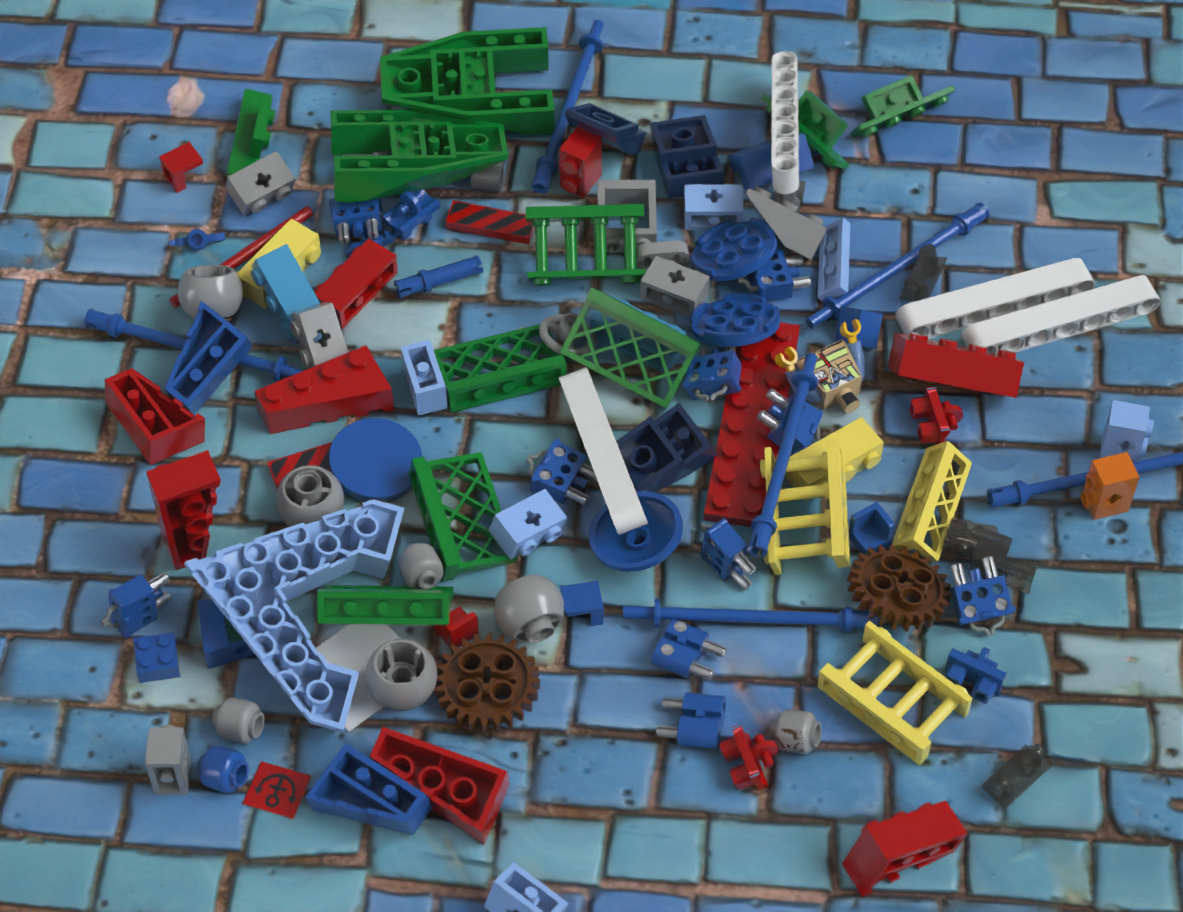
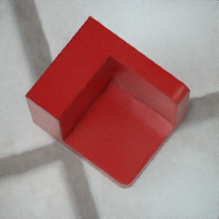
[159,142,203,193]
[434,606,479,649]

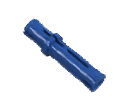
[394,255,483,299]

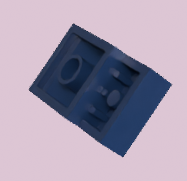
[565,103,647,154]
[650,115,724,198]
[616,402,718,492]

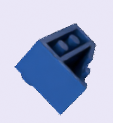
[165,301,253,415]
[305,743,433,835]

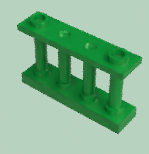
[526,204,646,286]

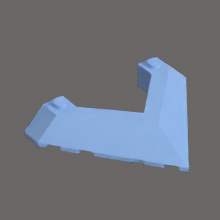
[184,499,404,732]

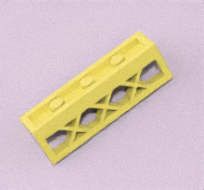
[892,441,972,563]

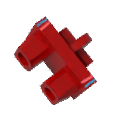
[909,386,964,445]
[719,724,778,790]

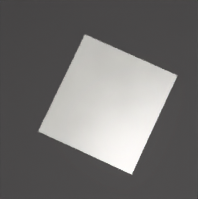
[316,624,406,731]

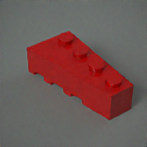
[146,450,221,571]
[369,727,510,845]

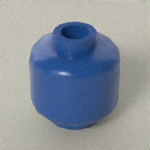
[197,746,249,793]

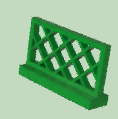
[559,287,702,409]
[434,324,567,413]
[408,452,518,582]
[317,585,454,625]

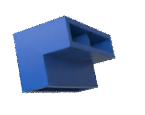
[728,133,814,190]

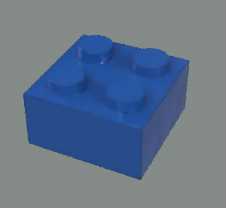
[133,632,180,683]

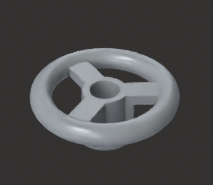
[539,313,597,355]

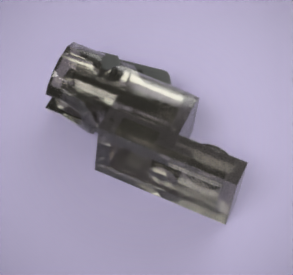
[943,517,1037,593]

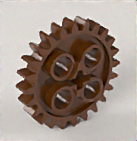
[847,544,952,632]
[434,633,540,733]

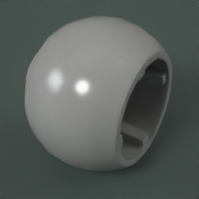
[178,265,243,319]
[276,465,344,527]
[494,574,564,643]
[366,639,438,711]

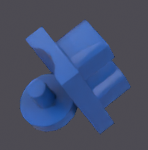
[382,189,440,240]
[945,647,1006,704]

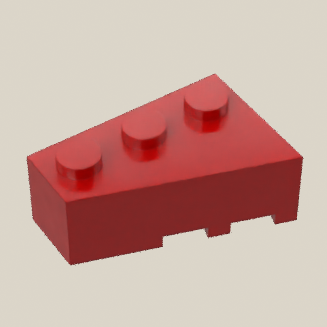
[105,368,205,465]
[842,800,967,898]

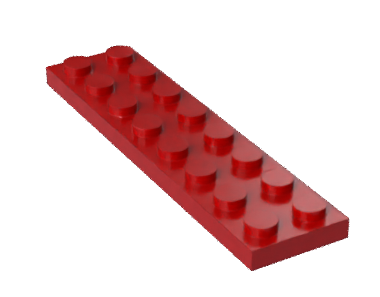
[703,322,800,527]

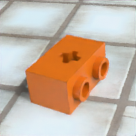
[1081,452,1140,520]

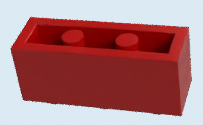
[314,238,398,329]

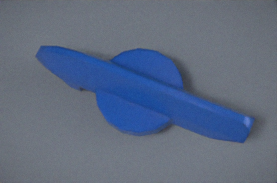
[168,229,226,250]
[345,230,399,257]

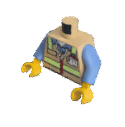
[775,319,865,413]

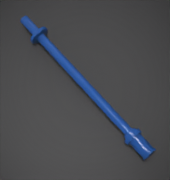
[531,20,604,194]
[806,202,990,329]
[84,309,304,382]
[747,353,819,557]
[987,452,1183,509]
[623,599,881,632]

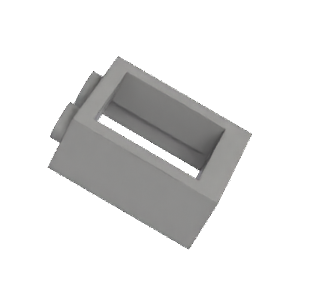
[597,180,657,253]

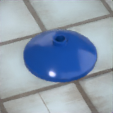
[589,491,683,572]

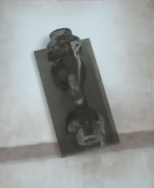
[900,244,947,301]
[981,744,1051,808]

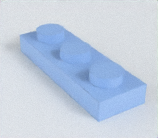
[818,218,850,302]

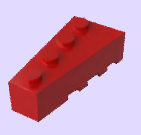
[887,332,1025,398]
[255,345,394,434]

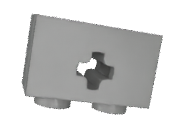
[225,151,295,216]
[640,256,710,318]
[290,302,348,369]
[145,725,191,795]

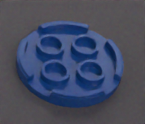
[690,218,777,281]
[690,293,781,347]
[329,418,422,502]

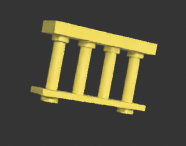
[760,439,850,575]
[817,621,973,766]

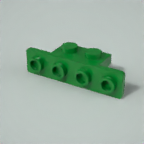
[850,75,955,138]
[227,89,276,177]
[761,90,850,169]

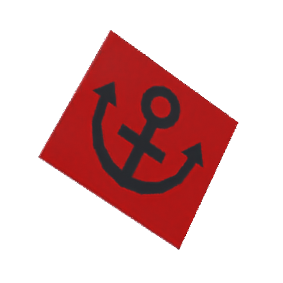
[243,761,311,819]

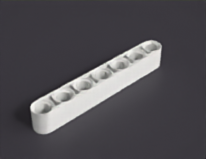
[772,51,799,194]
[895,258,1095,339]
[961,275,1161,354]
[559,367,648,535]

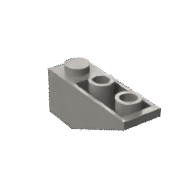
[745,186,827,260]

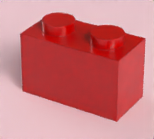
[559,127,602,198]

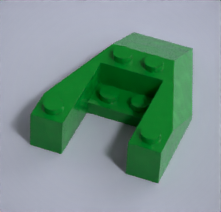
[380,27,554,135]
[330,110,508,203]

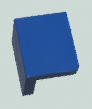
[835,306,883,349]
[849,502,895,554]
[560,581,604,626]

